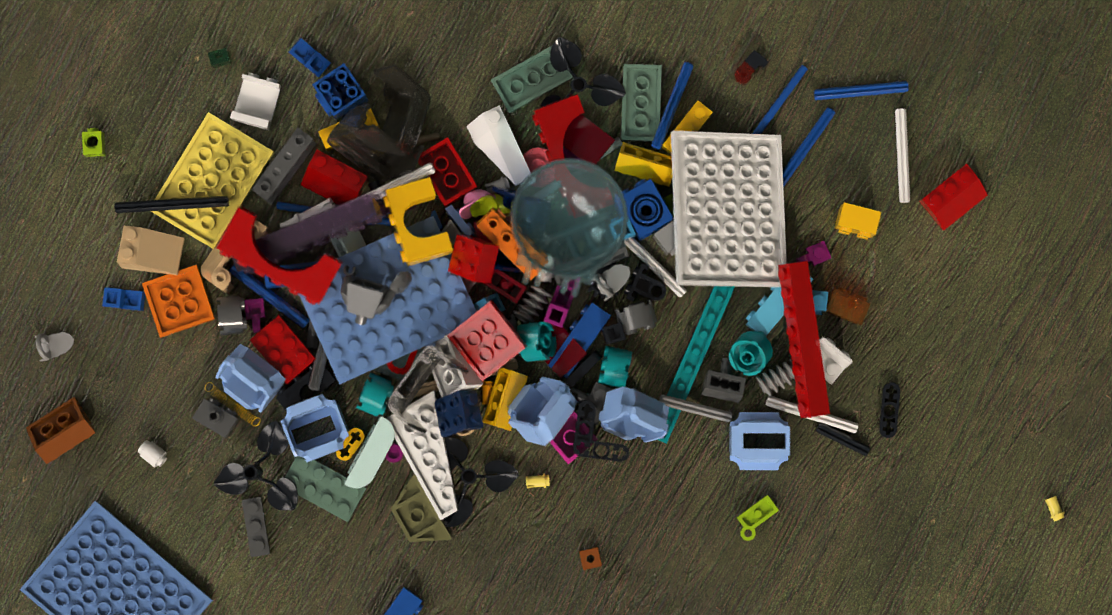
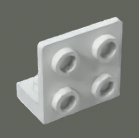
[820,337,853,385]

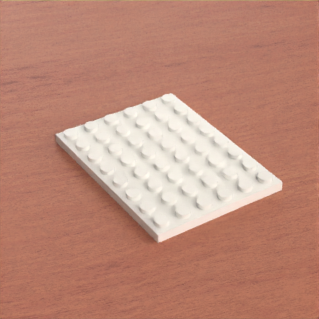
[671,131,787,287]

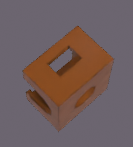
[579,547,602,570]

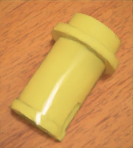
[526,473,550,489]
[1045,496,1065,521]

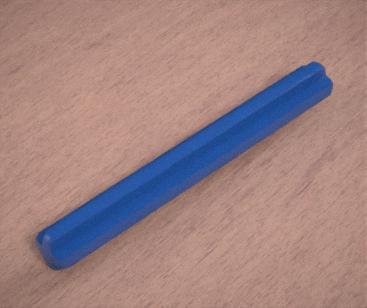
[651,62,693,150]
[814,81,909,100]
[783,107,835,187]
[229,263,309,328]

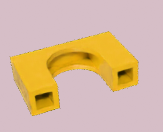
[383,177,453,267]

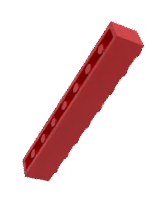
[778,261,830,418]

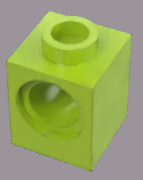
[82,128,105,157]

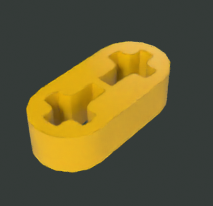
[336,428,365,461]

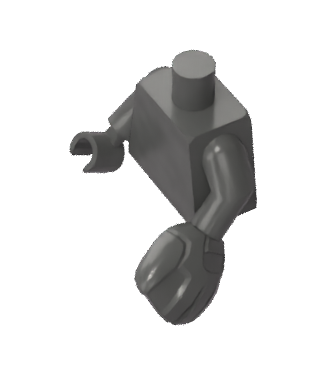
[340,265,412,325]

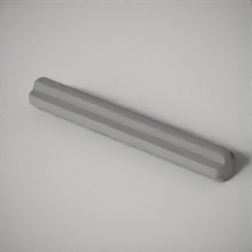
[659,395,732,422]

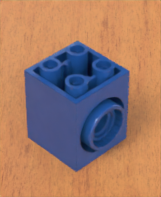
[312,63,369,122]
[617,179,674,241]

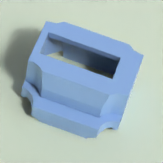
[215,343,286,413]
[508,377,578,446]
[598,387,669,443]
[281,394,349,462]
[729,412,790,470]

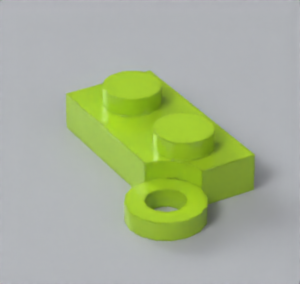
[736,495,779,541]

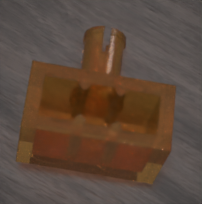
[826,287,870,326]

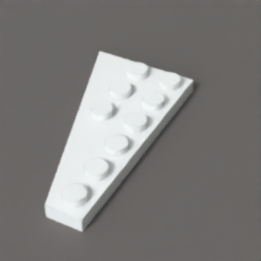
[386,391,458,520]

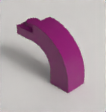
[544,264,580,328]

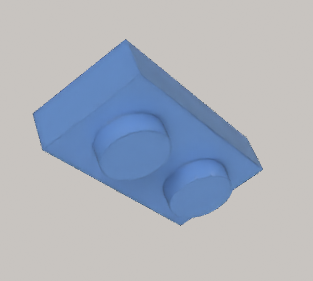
[445,204,475,236]

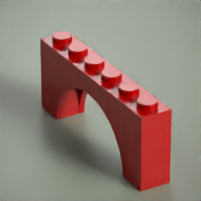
[532,94,618,219]
[216,206,343,305]

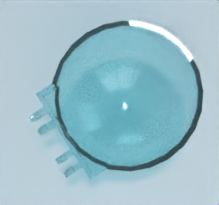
[510,159,628,297]

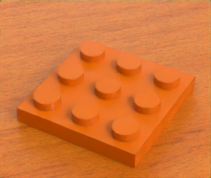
[142,265,215,338]

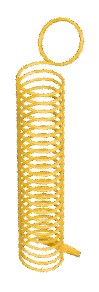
[205,382,261,426]

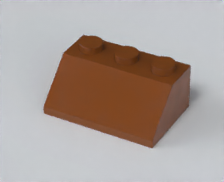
[26,397,95,464]

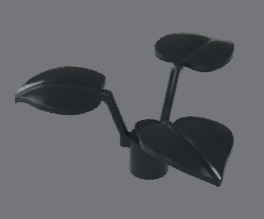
[540,37,626,107]
[213,421,298,511]
[444,437,519,527]

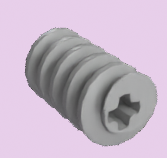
[512,285,553,324]
[756,359,795,396]

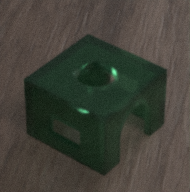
[208,48,232,68]

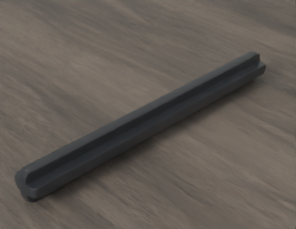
[114,196,229,213]

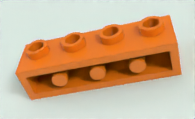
[476,207,547,280]

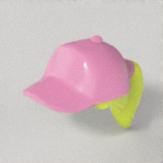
[459,189,511,219]

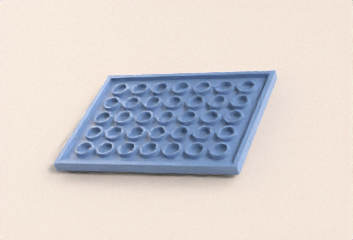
[299,216,476,385]
[20,501,213,615]

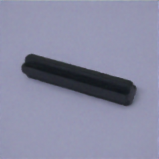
[816,423,870,456]

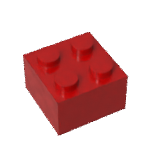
[448,234,499,283]

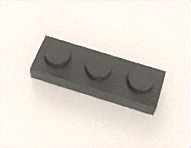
[242,497,271,557]

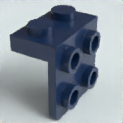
[435,390,484,437]

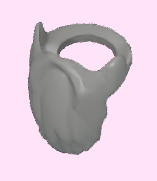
[590,264,630,301]
[35,332,75,362]

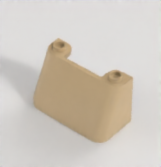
[201,220,272,294]

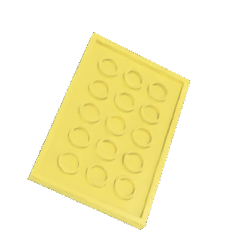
[151,112,274,249]

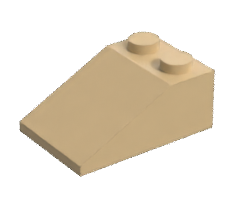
[117,225,184,275]

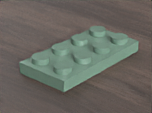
[491,46,573,114]
[621,64,662,142]
[285,456,367,522]

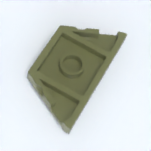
[391,474,452,542]

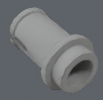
[485,176,510,194]

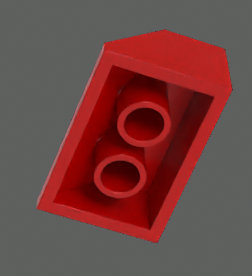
[301,149,369,206]
[919,164,988,231]

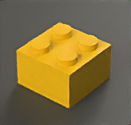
[835,203,881,240]

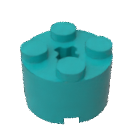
[517,321,556,362]
[729,331,773,376]
[598,346,632,388]
[356,372,394,417]

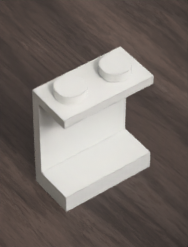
[230,73,281,130]

